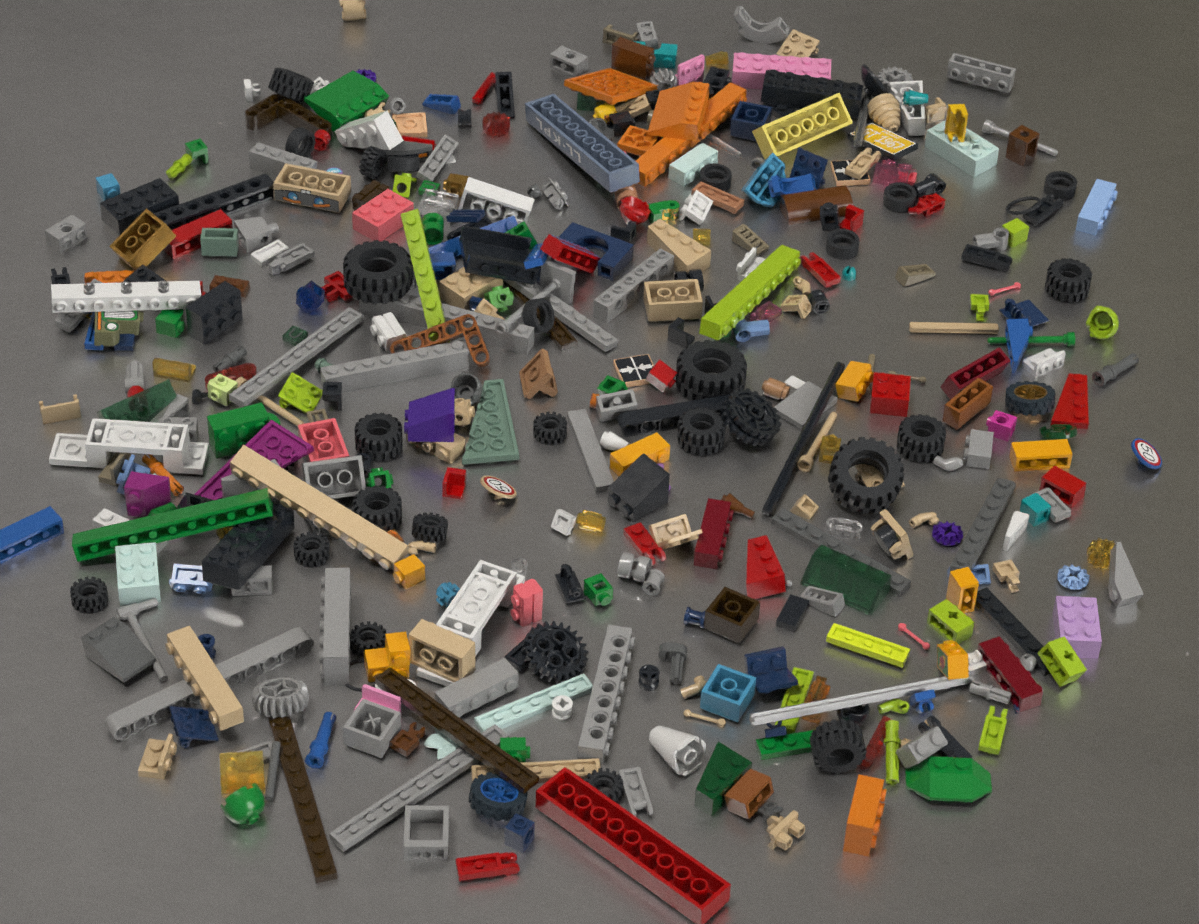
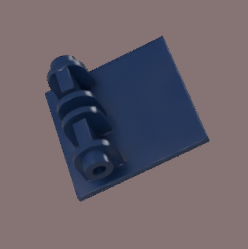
[789,147,828,190]
[999,299,1049,327]
[169,706,219,748]

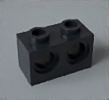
[703,67,732,95]

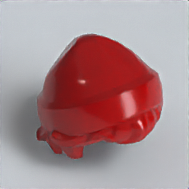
[620,196,651,225]

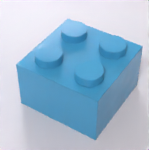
[700,664,756,722]

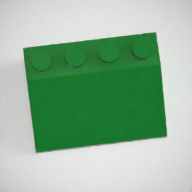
[304,70,389,135]

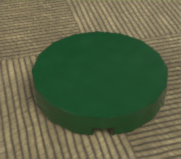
[1039,424,1077,439]

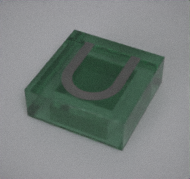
[282,326,308,346]

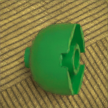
[220,783,265,825]

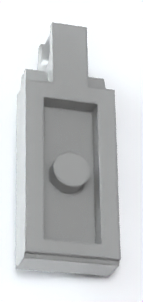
[268,243,315,275]

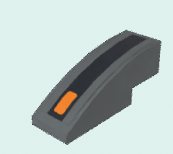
[384,141,433,164]

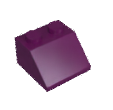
[124,471,172,518]

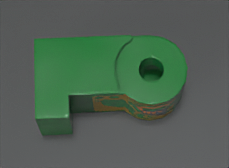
[648,200,680,224]

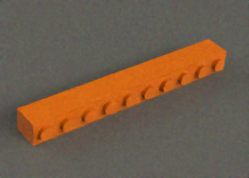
[636,82,747,187]

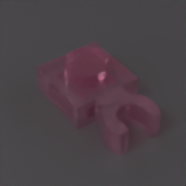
[750,301,782,323]

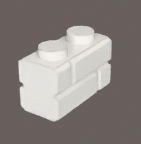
[370,312,407,352]

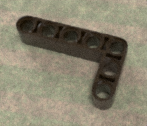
[245,94,332,141]

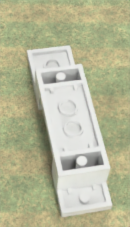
[49,418,209,475]
[417,560,525,686]

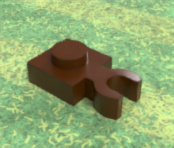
[389,722,425,757]

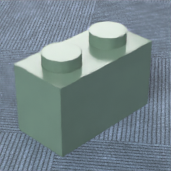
[200,228,239,257]

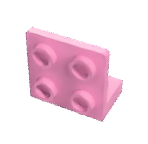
[675,54,705,86]

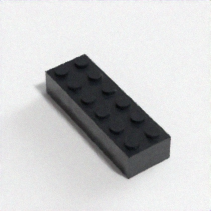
[760,69,864,118]
[202,503,295,590]

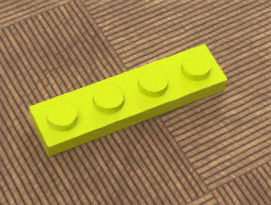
[826,623,910,668]

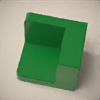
[185,138,209,164]

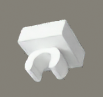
[244,79,261,103]
[551,509,576,536]
[968,650,987,675]

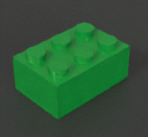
[207,402,269,459]

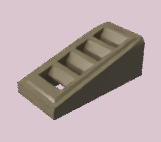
[732,224,769,256]
[895,264,936,287]

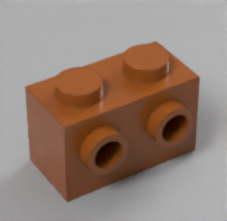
[725,769,774,819]

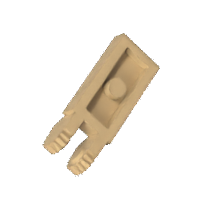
[845,147,881,180]

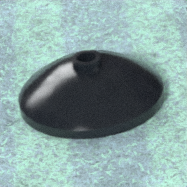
[861,64,888,98]

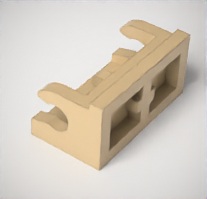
[39,394,81,425]

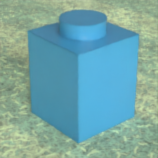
[95,173,120,201]

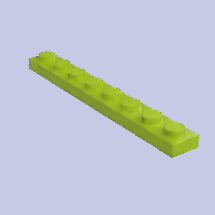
[401,209,449,343]

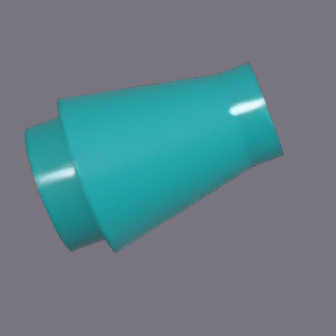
[903,90,928,106]

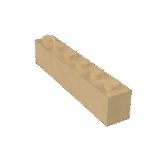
[165,625,244,731]

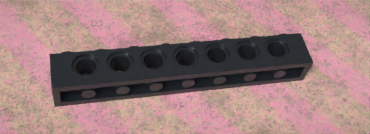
[154,173,274,230]

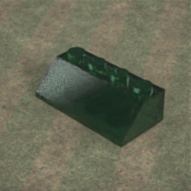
[800,544,892,616]

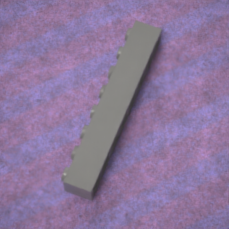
[320,340,469,393]

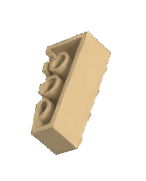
[647,219,711,273]

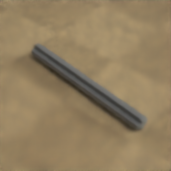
[853,94,871,147]

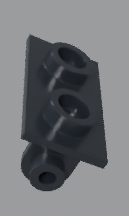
[555,564,586,603]

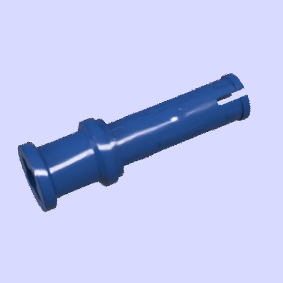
[305,712,337,769]

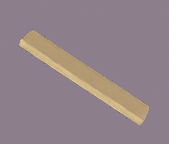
[471,758,600,783]

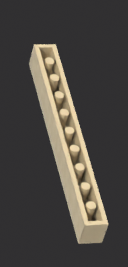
[230,445,408,571]

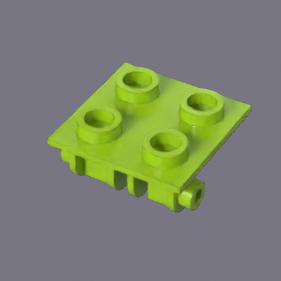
[278,372,323,413]

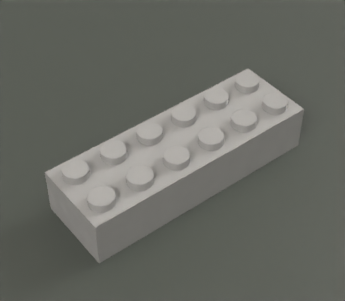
[319,568,351,686]

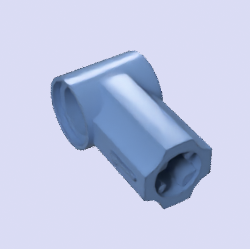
[732,319,770,342]

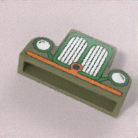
[94,310,144,346]

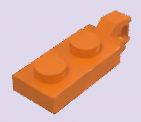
[84,270,135,284]

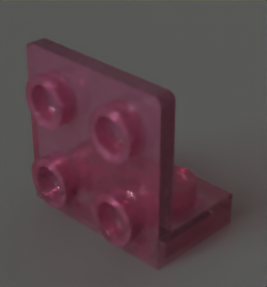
[872,159,917,186]

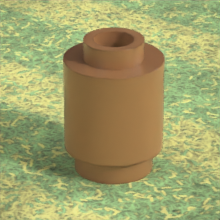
[761,378,790,401]

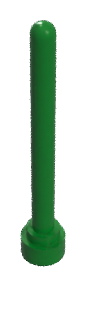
[987,332,1075,347]

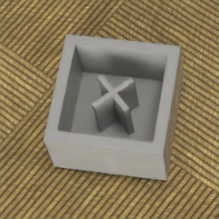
[343,699,401,758]

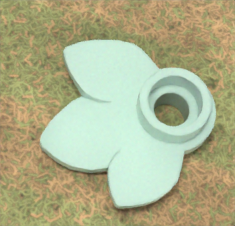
[424,728,460,760]

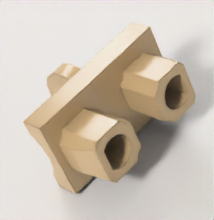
[766,810,805,851]

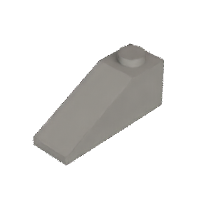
[1108,542,1143,608]

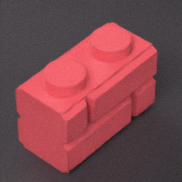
[510,579,543,627]

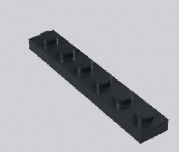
[975,587,1050,677]

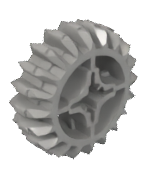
[252,676,309,718]

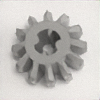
[650,68,677,90]

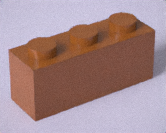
[942,378,993,430]

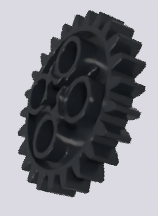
[522,621,589,684]

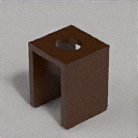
[1005,125,1040,166]

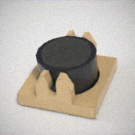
[871,509,914,560]

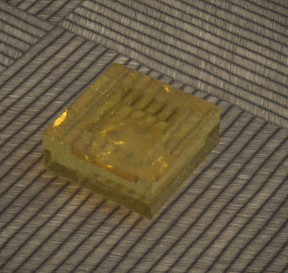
[693,228,711,246]

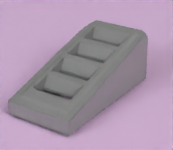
[163,394,190,417]
[799,586,845,617]

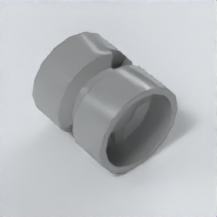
[617,552,652,583]

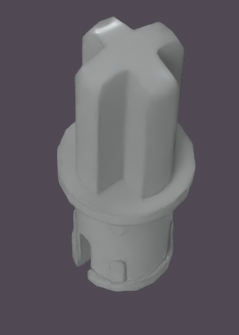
[969,680,1012,704]

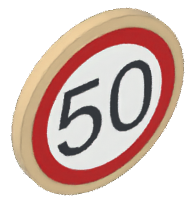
[480,476,517,499]

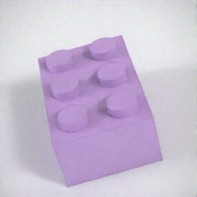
[1053,596,1102,659]

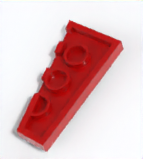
[1050,373,1089,429]

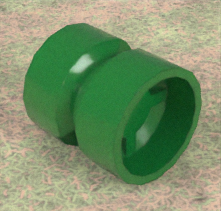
[422,212,444,246]

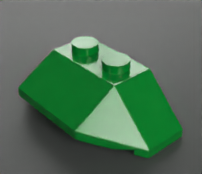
[905,756,992,802]

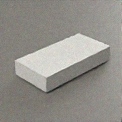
[250,240,289,267]

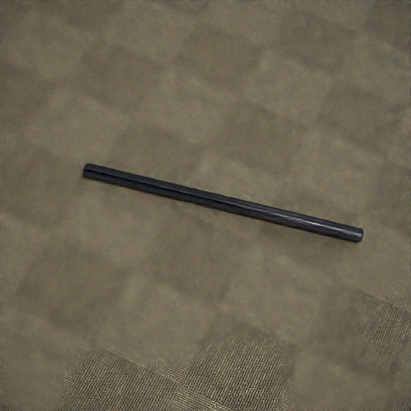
[762,361,845,516]

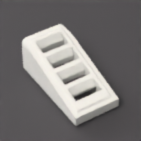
[1003,511,1029,551]

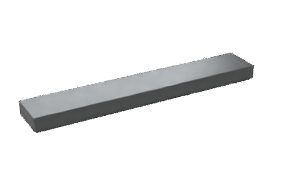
[567,409,614,492]

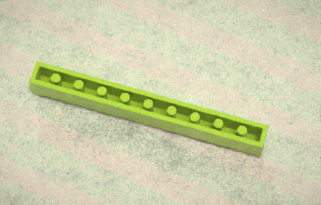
[699,245,801,340]

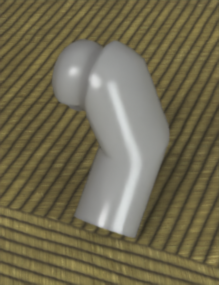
[933,456,963,472]

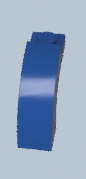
[768,174,817,199]

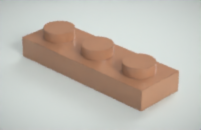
[691,182,744,214]

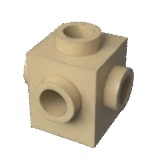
[455,398,475,427]

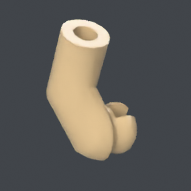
[408,540,436,556]

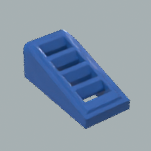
[422,94,461,115]

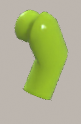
[877,698,910,714]

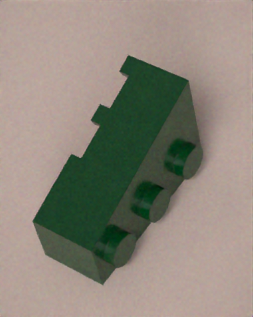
[694,741,752,817]

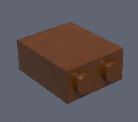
[611,37,655,81]

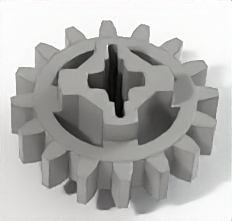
[877,67,913,92]

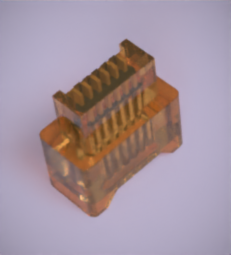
[802,675,830,724]

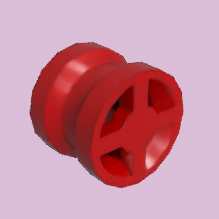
[314,130,331,151]

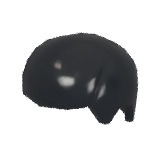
[836,704,870,726]

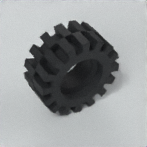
[359,146,387,179]
[533,411,567,445]
[411,512,448,543]
[293,531,330,568]
[70,576,108,614]
[350,621,387,658]
[585,768,623,804]

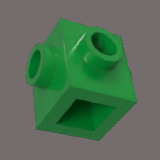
[365,467,393,488]

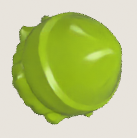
[1086,305,1119,339]

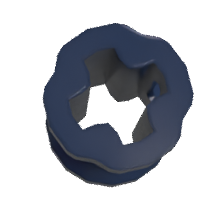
[684,607,705,629]
[198,634,216,660]

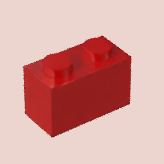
[1039,465,1087,509]

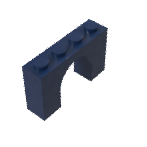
[551,222,634,281]

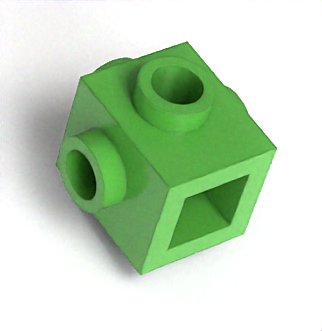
[484,285,514,313]

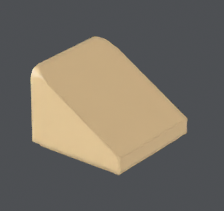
[790,494,819,520]

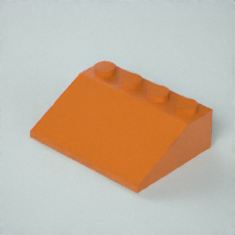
[647,82,709,141]

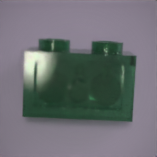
[577,92,606,111]

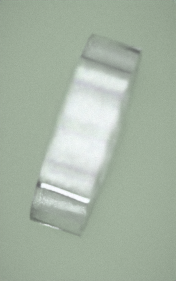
[825,517,863,540]

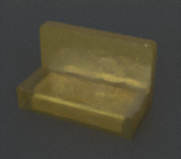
[152,358,196,382]

